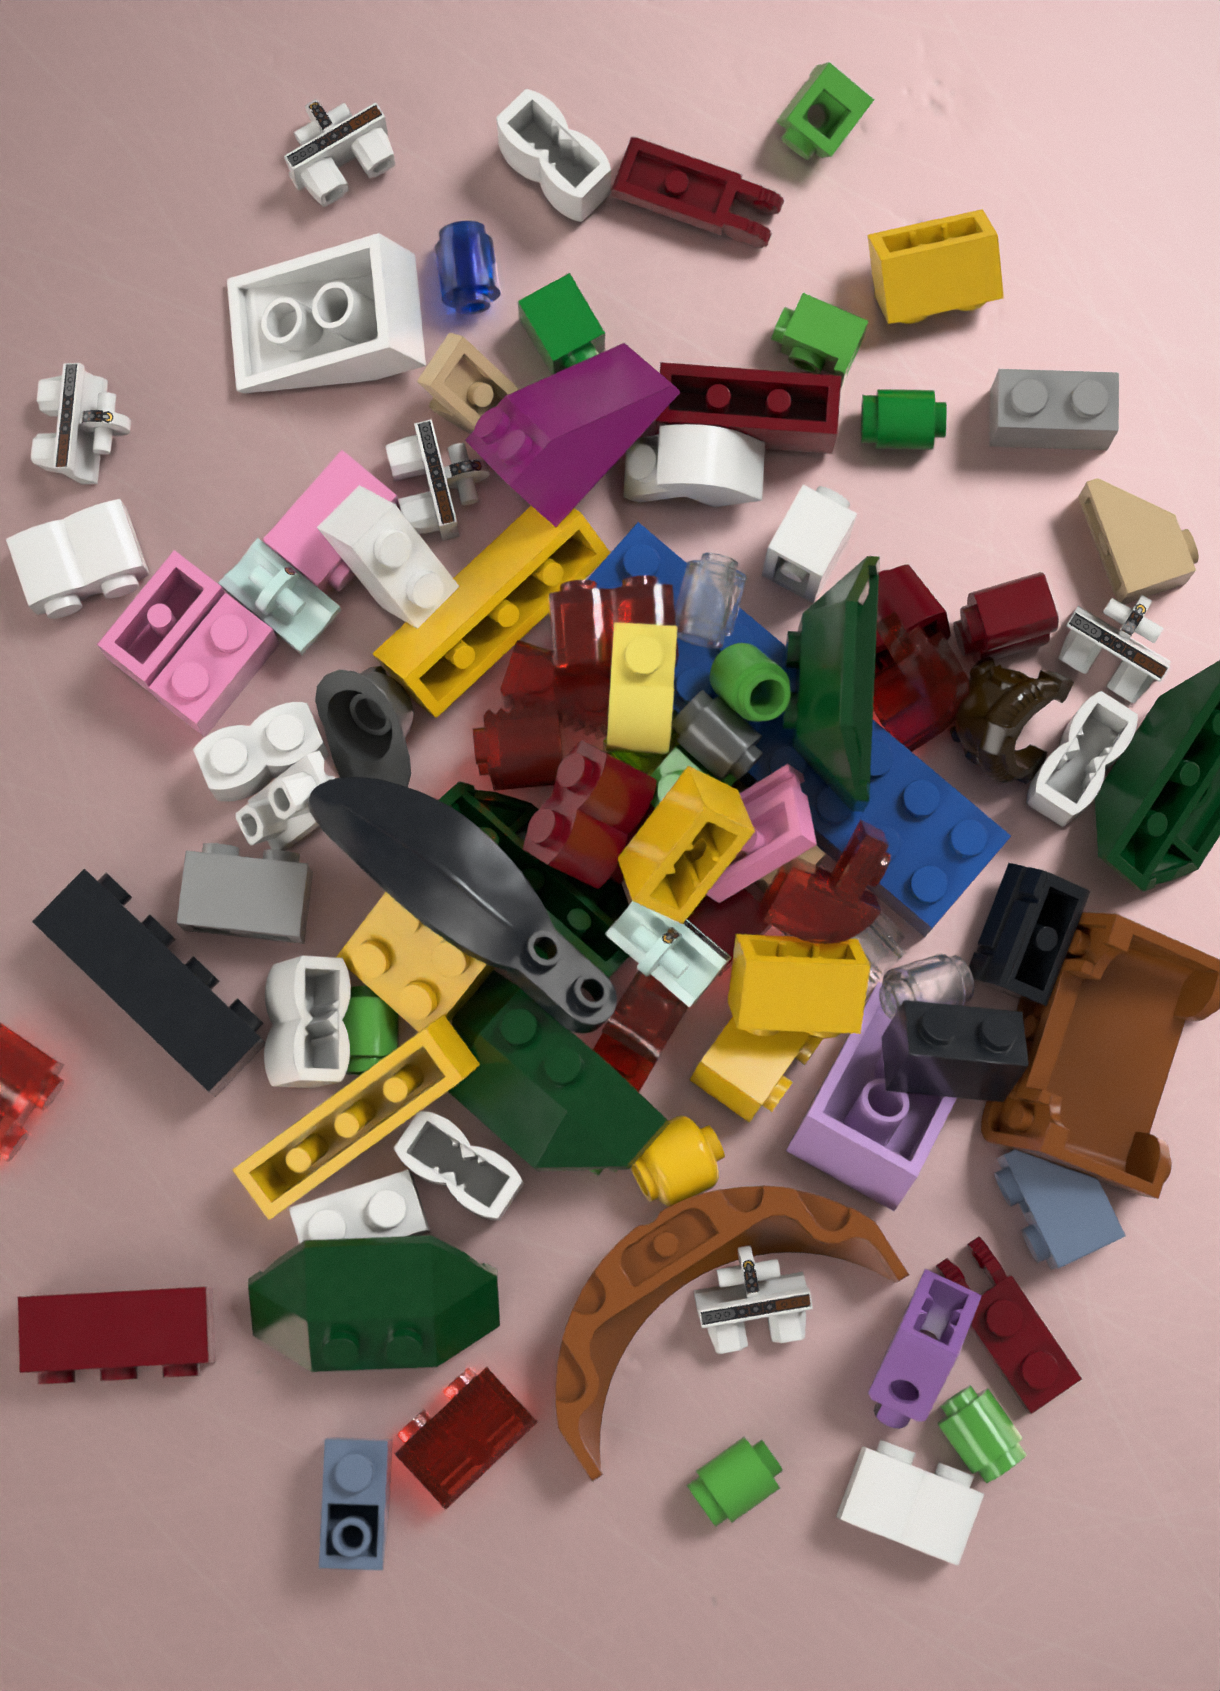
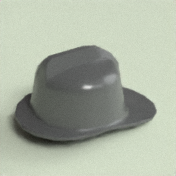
[315,666,414,787]

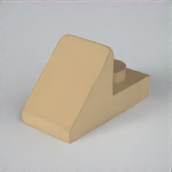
[417,332,520,434]

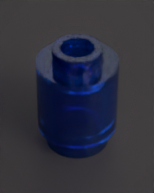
[435,221,501,315]

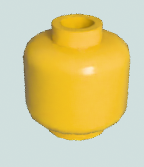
[631,1115,725,1207]

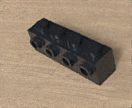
[32,869,266,1097]

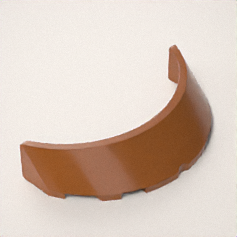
[555,1185,909,1482]

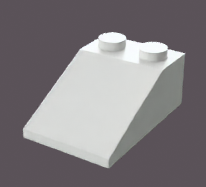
[227,233,426,394]

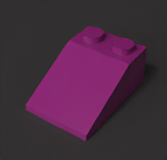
[465,343,680,527]

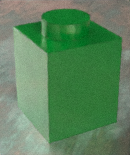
[518,273,605,375]

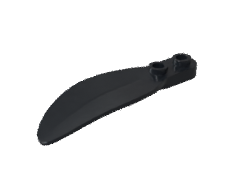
[308,777,617,1034]

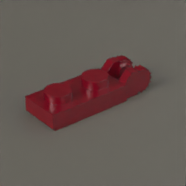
[611,136,784,248]
[936,1236,1082,1414]

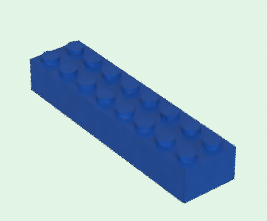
[559,522,1011,937]

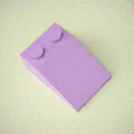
[786,982,957,1211]

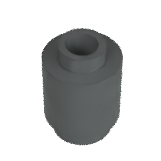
[671,690,763,781]

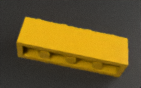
[372,506,611,718]
[232,1014,480,1220]

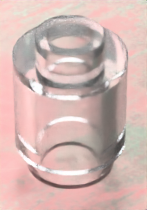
[673,553,747,649]
[879,953,974,1020]

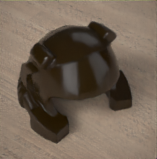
[950,657,1074,784]

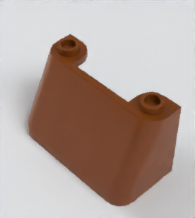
[981,912,1220,1199]

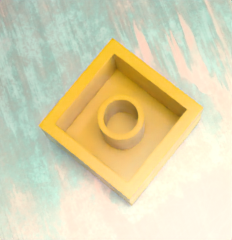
[336,892,495,1032]

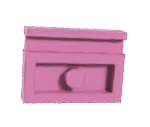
[706,764,817,903]

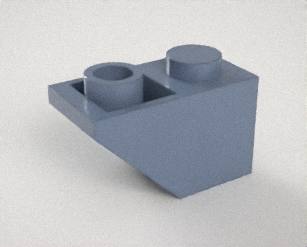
[994,1150,1126,1270]
[319,1437,393,1570]

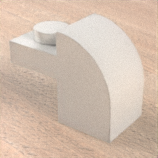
[623,424,765,507]

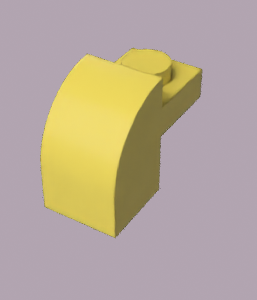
[606,622,677,755]

